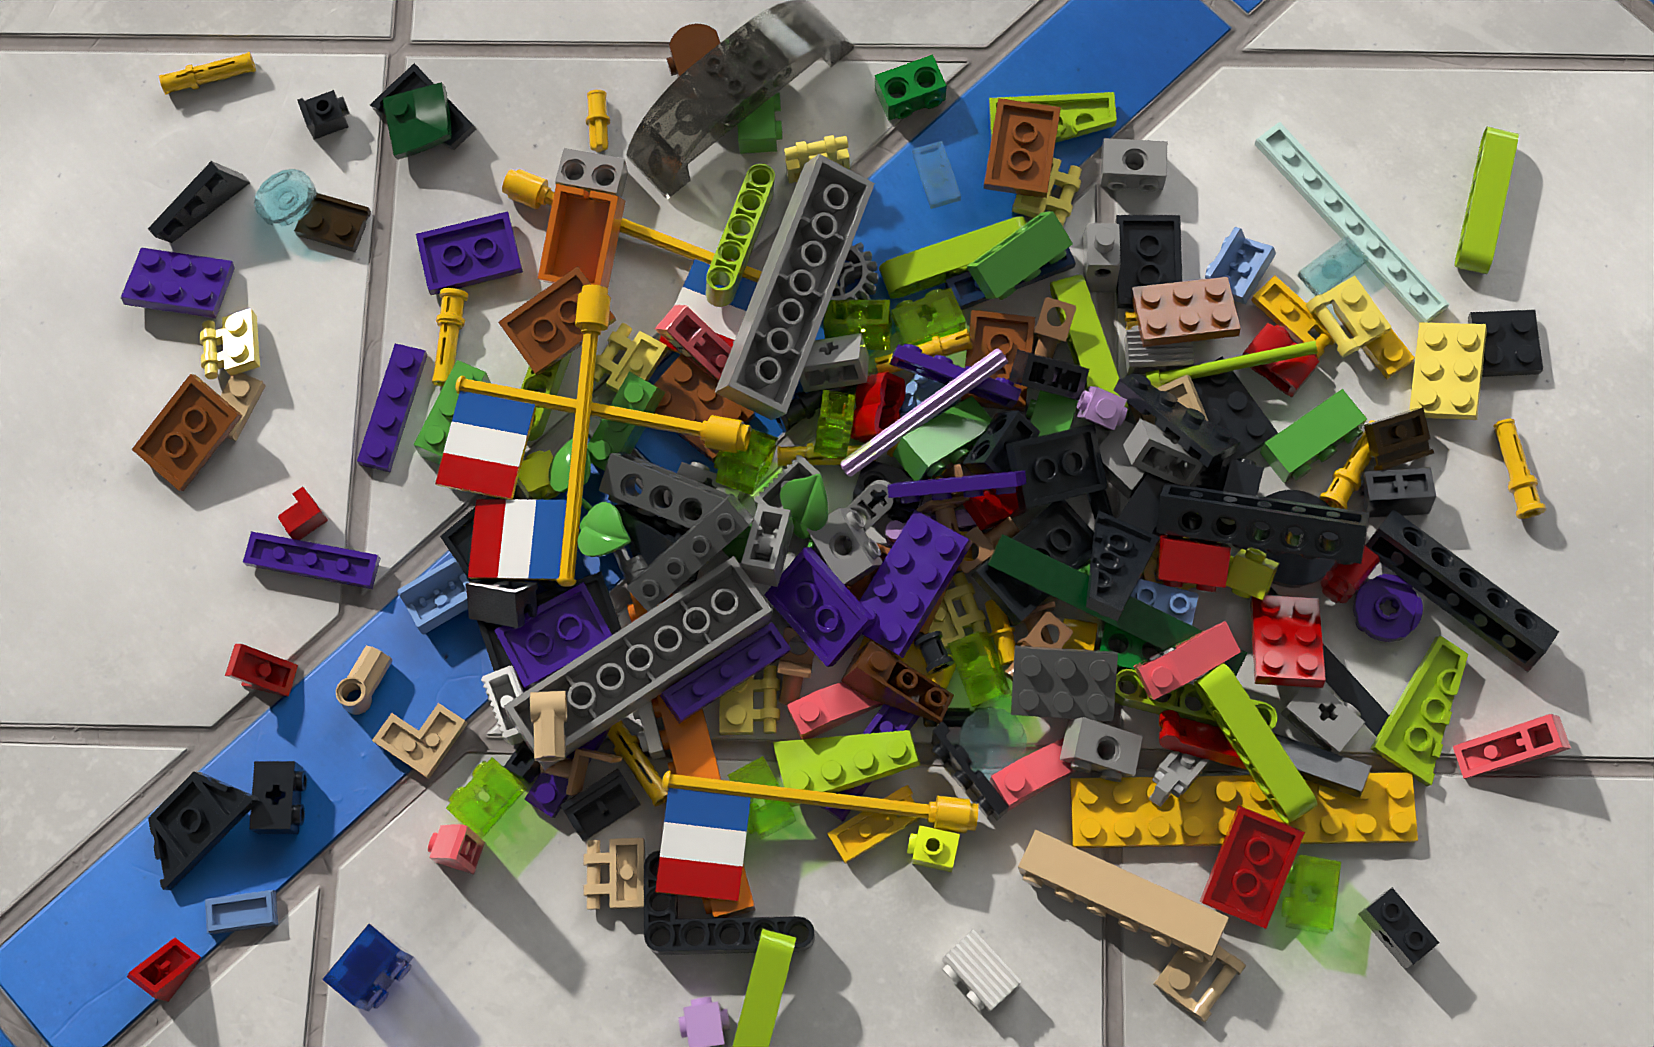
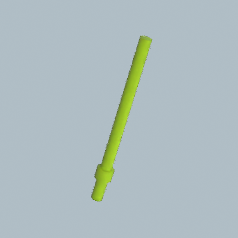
[1145,341,1318,388]

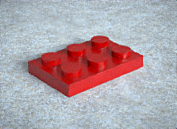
[1250,595,1325,688]
[1200,805,1305,929]

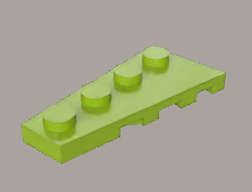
[989,92,1117,143]
[1370,635,1468,786]
[773,730,921,807]

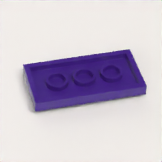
[859,510,972,658]

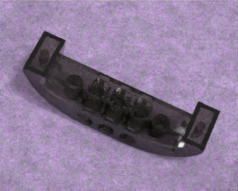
[626,0,854,199]

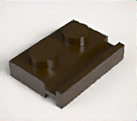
[294,191,371,253]
[1364,408,1434,471]

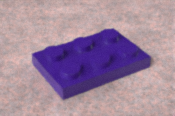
[416,211,523,295]
[121,247,235,319]
[764,547,874,667]
[494,582,612,690]

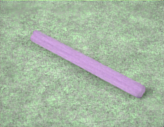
[840,349,1008,477]

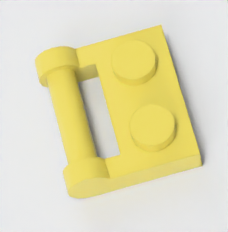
[1306,275,1391,358]

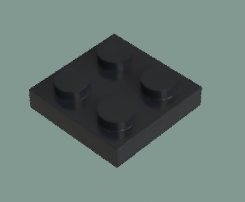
[1468,309,1543,377]

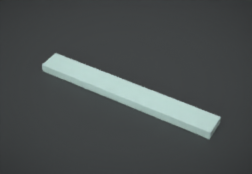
[1255,122,1450,323]

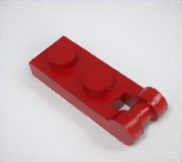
[1159,710,1247,770]

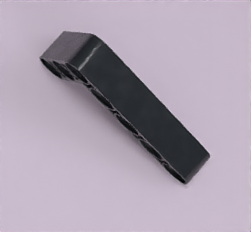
[644,850,815,955]

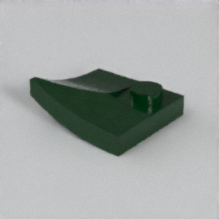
[383,82,451,160]

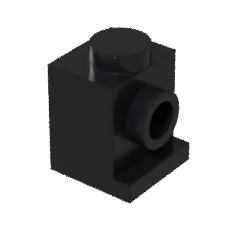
[297,90,350,140]

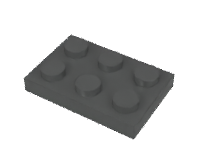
[1011,646,1118,721]

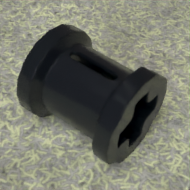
[914,631,955,675]

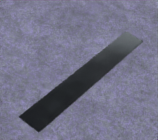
[1267,587,1389,737]

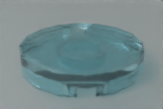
[254,169,317,226]
[958,707,1027,775]

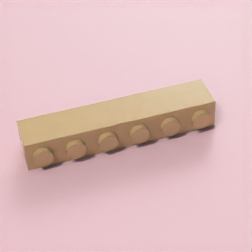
[1018,829,1229,962]

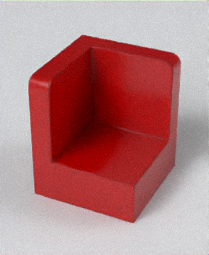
[278,486,328,540]

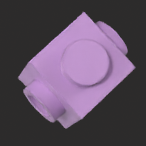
[1077,386,1128,430]
[679,997,730,1047]

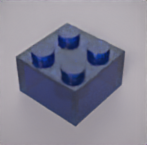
[322,923,414,1012]

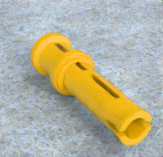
[432,288,469,387]
[1493,418,1546,519]
[1319,420,1374,509]

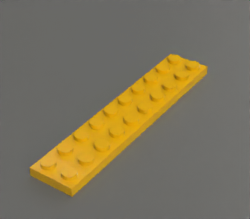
[1069,772,1418,848]

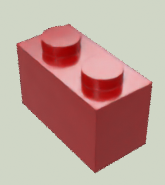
[1155,535,1231,592]

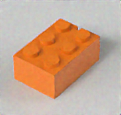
[537,184,626,288]

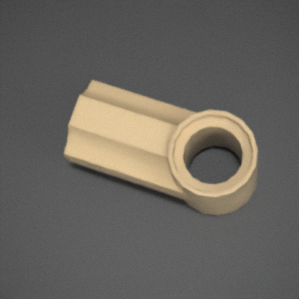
[335,645,393,715]
[530,691,567,762]

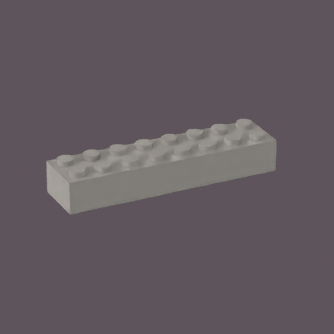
[715,154,875,420]
[504,556,772,771]

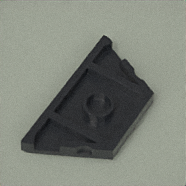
[148,771,260,890]

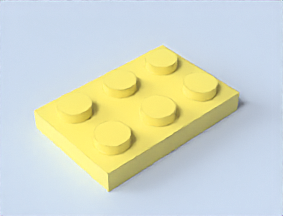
[1409,322,1487,420]

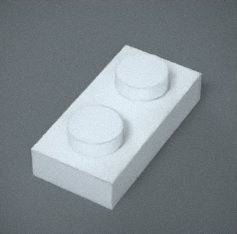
[633,701,666,760]

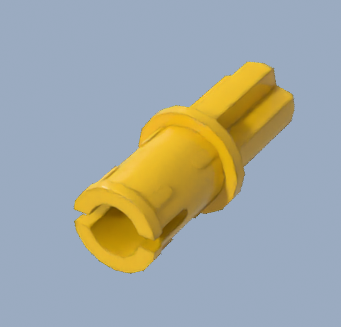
[585,90,610,153]
[985,599,1016,666]

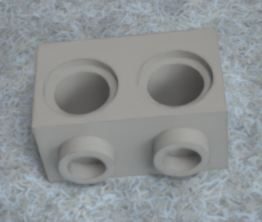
[555,148,628,201]

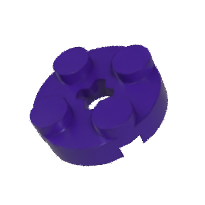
[1353,574,1423,642]

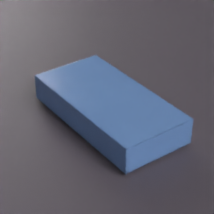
[205,890,278,935]

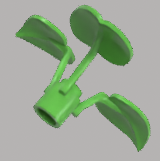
[527,438,631,581]
[722,474,829,563]

